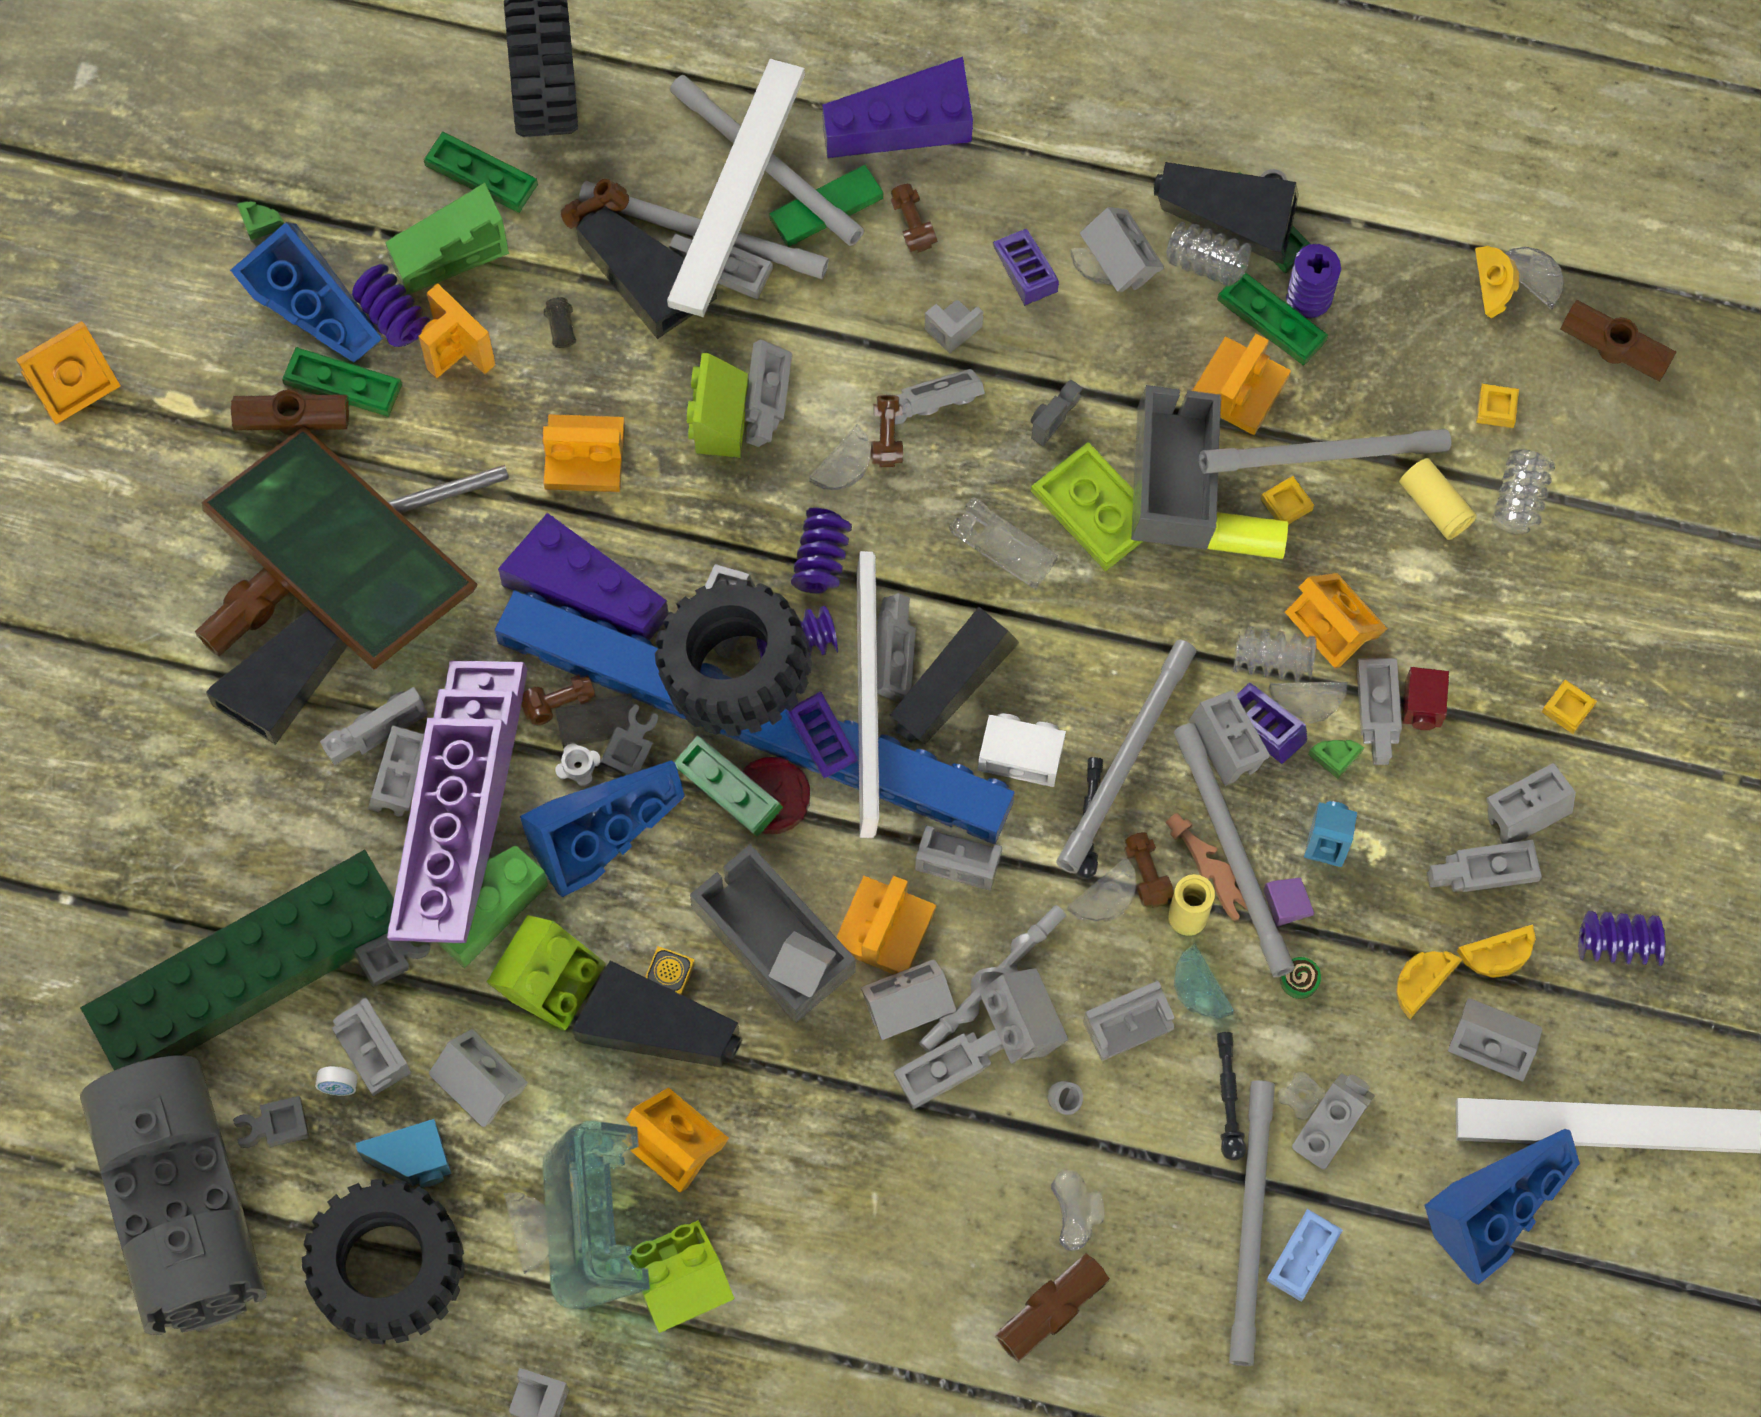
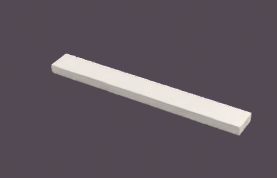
[667,59,805,317]
[857,551,879,838]
[1456,1098,1761,1153]

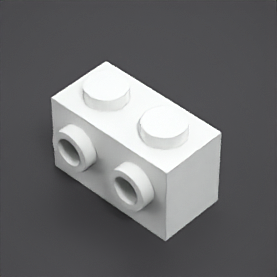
[978,713,1066,787]

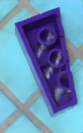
[822,56,973,158]
[498,513,668,640]

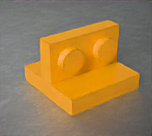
[419,283,496,378]
[16,321,121,425]
[1192,333,1291,435]
[543,414,625,492]
[1285,573,1388,668]
[836,875,936,974]
[619,1087,729,1193]

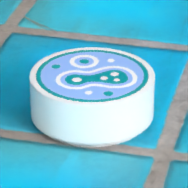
[315,1066,358,1096]

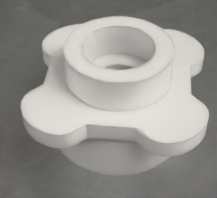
[555,743,601,787]

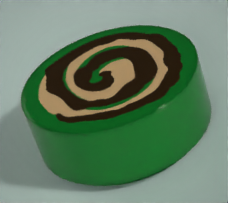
[1280,957,1321,999]

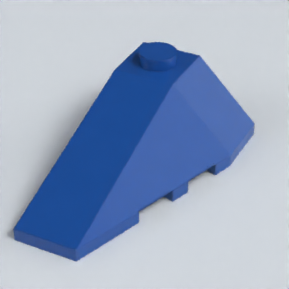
[230,222,383,363]
[520,761,685,897]
[1424,1129,1580,1285]

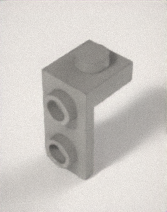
[1292,1073,1375,1169]

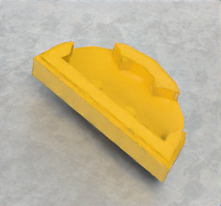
[1475,246,1519,318]
[1457,924,1536,978]
[1396,951,1463,1020]

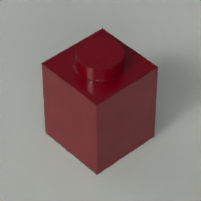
[1402,667,1449,730]

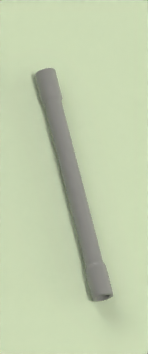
[670,75,864,246]
[579,181,829,279]
[1199,429,1451,474]
[1056,640,1196,874]
[1174,723,1295,977]
[1229,1080,1275,1366]

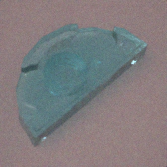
[1174,943,1234,1019]

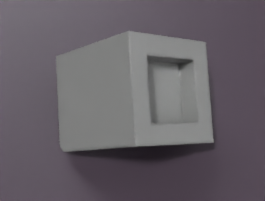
[925,300,984,354]
[769,931,836,997]
[509,1368,569,1417]

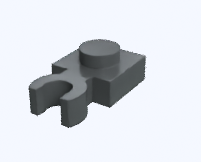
[1030,379,1083,447]
[600,704,658,775]
[354,933,431,988]
[233,1096,310,1148]

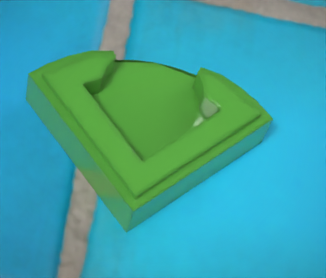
[237,202,284,240]
[1308,740,1364,779]

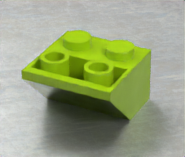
[687,353,749,458]
[487,915,606,1031]
[624,1220,735,1333]

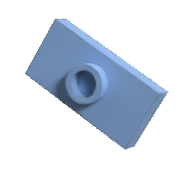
[1266,1209,1343,1302]

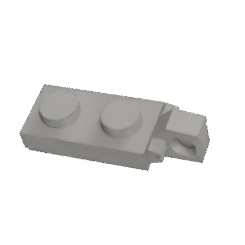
[669,233,773,300]
[745,339,792,447]
[895,369,985,425]
[876,593,916,703]
[1356,658,1402,765]
[320,687,427,765]
[1427,840,1542,892]
[894,1029,1004,1109]

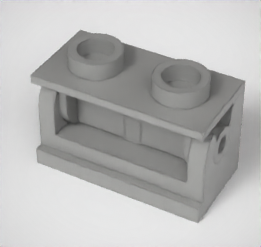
[979,968,1069,1064]

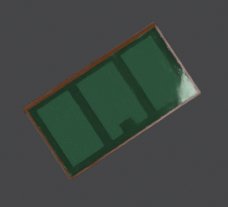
[202,427,478,670]

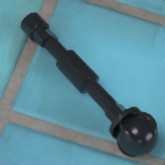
[1075,757,1103,879]
[1217,1032,1246,1161]

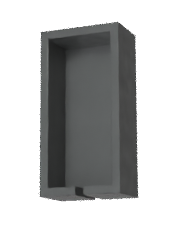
[1131,385,1221,549]
[690,844,856,1023]

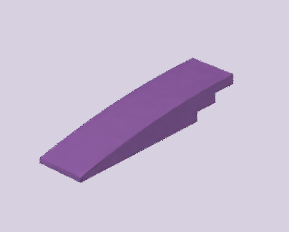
[387,661,528,943]

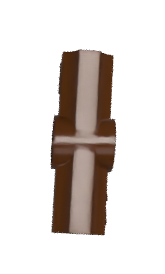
[1560,300,1677,382]
[231,389,349,436]
[195,555,296,657]
[995,1253,1110,1363]

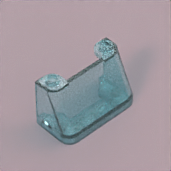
[542,1121,650,1309]

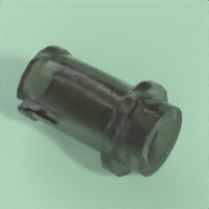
[543,297,576,348]

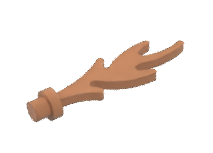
[1165,813,1248,922]

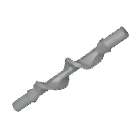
[919,905,1066,1053]

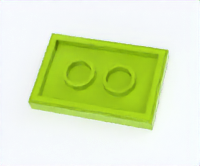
[1031,442,1143,572]

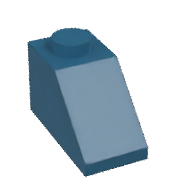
[1304,801,1357,867]
[355,1119,452,1187]

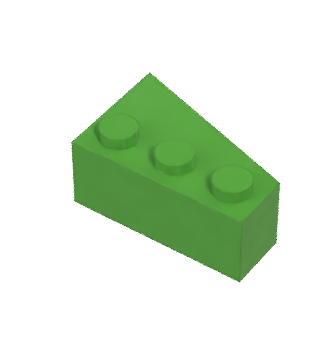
[385,183,509,295]
[436,846,548,969]

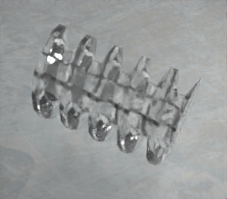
[1166,222,1252,286]
[1492,449,1556,534]
[1233,626,1317,683]

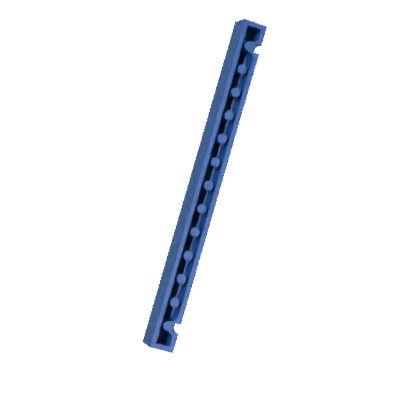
[495,590,1015,844]

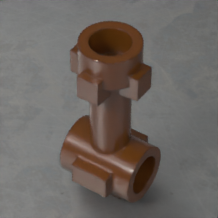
[561,179,629,229]
[891,183,938,253]
[871,395,903,467]
[521,675,596,726]
[1124,832,1174,908]

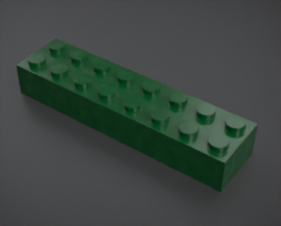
[80,849,394,1071]

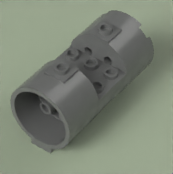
[80,1056,267,1335]

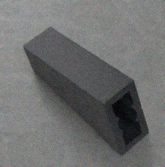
[1154,162,1299,264]
[576,207,717,339]
[890,607,1019,744]
[206,608,353,745]
[572,960,743,1068]

